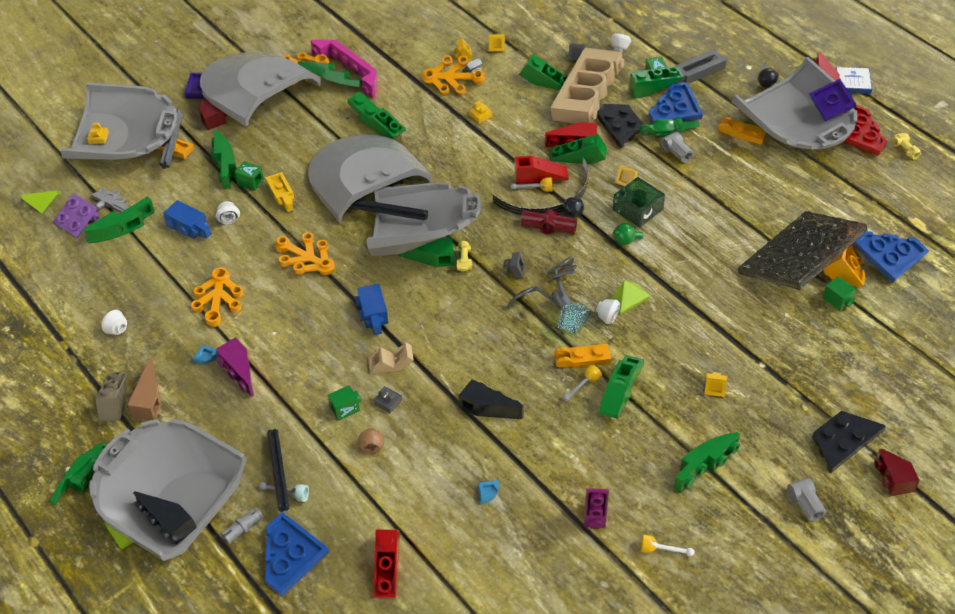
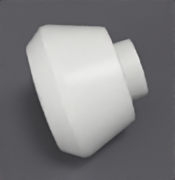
[610,33,632,52]
[215,201,240,224]
[596,299,620,324]
[101,310,127,335]

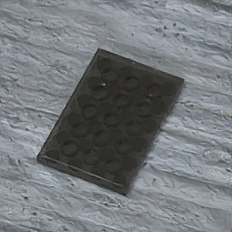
[738,211,868,290]

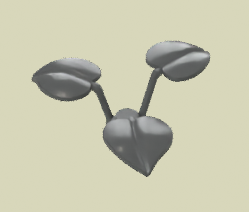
[507,256,577,310]

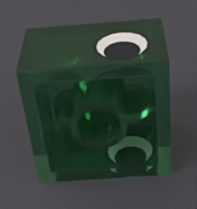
[613,177,665,228]

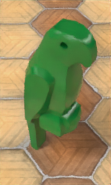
[639,117,700,138]
[50,443,107,506]

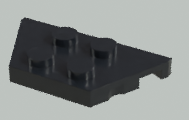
[597,104,644,149]
[812,411,886,473]

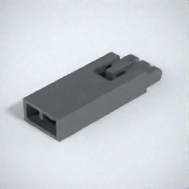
[675,49,727,84]

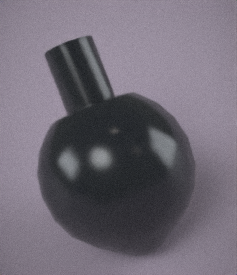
[758,68,779,88]
[563,197,584,218]

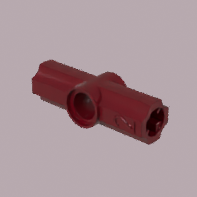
[521,210,577,234]

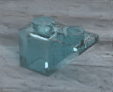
[557,302,591,334]

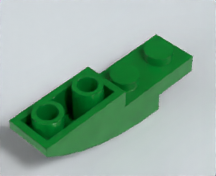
[347,91,406,139]
[211,130,237,189]
[83,196,155,244]
[598,355,644,419]
[674,432,741,493]

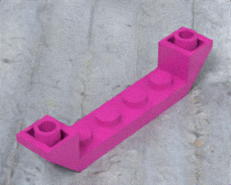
[311,40,378,99]

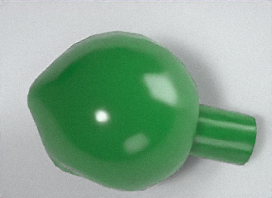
[612,223,644,245]

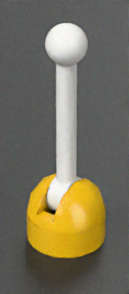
[640,534,694,557]

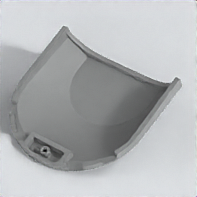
[200,52,321,126]
[732,57,857,149]
[61,82,177,160]
[308,135,432,222]
[367,183,482,257]
[90,419,247,561]

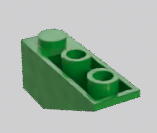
[519,54,568,91]
[629,66,683,98]
[550,134,607,164]
[398,237,455,267]

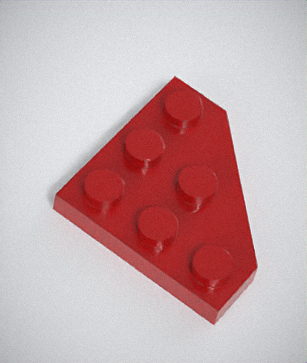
[843,105,887,156]

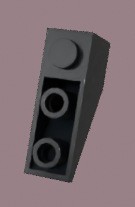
[459,379,524,419]
[133,491,197,544]

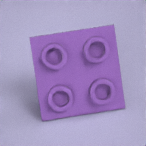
[53,193,100,238]

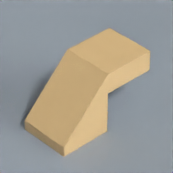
[368,342,414,374]

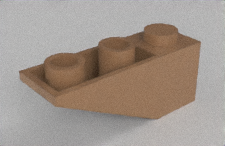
[127,358,162,420]

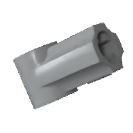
[660,132,694,163]
[787,478,826,522]

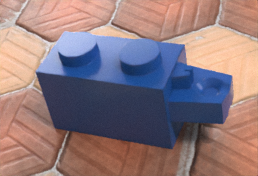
[163,200,211,239]
[355,284,389,335]

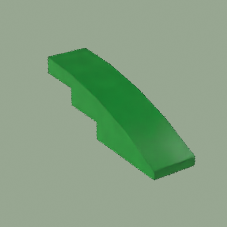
[298,61,362,87]

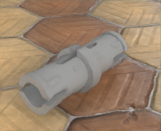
[220,507,263,545]

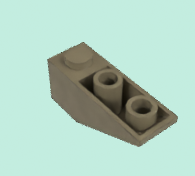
[95,371,128,421]

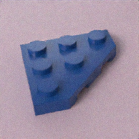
[649,82,703,124]
[852,231,929,283]
[265,512,329,597]

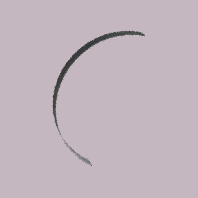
[493,157,588,215]

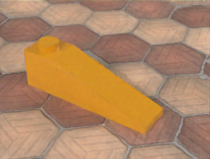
[823,220,865,288]

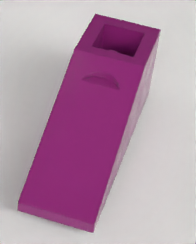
[216,337,254,397]
[584,488,609,529]

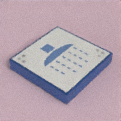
[836,67,872,94]

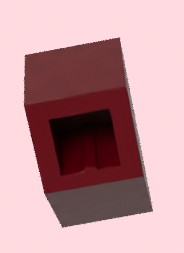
[199,99,227,130]
[874,449,920,496]

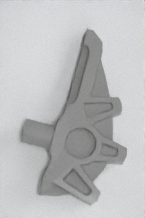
[90,187,127,212]

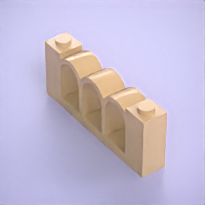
[550,48,624,124]

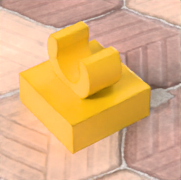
[489,34,505,51]
[453,38,473,60]
[469,101,492,123]
[87,123,109,144]
[615,165,638,189]
[704,372,727,397]

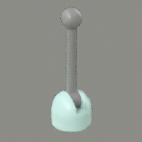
[259,482,309,502]

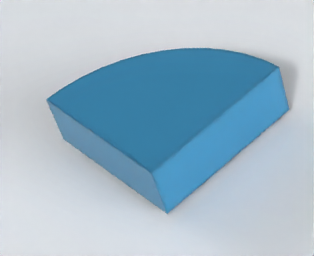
[192,345,218,364]
[478,480,499,505]

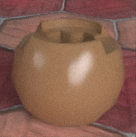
[358,428,384,455]

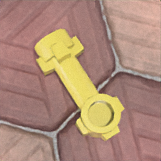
[892,133,921,160]
[457,241,472,272]

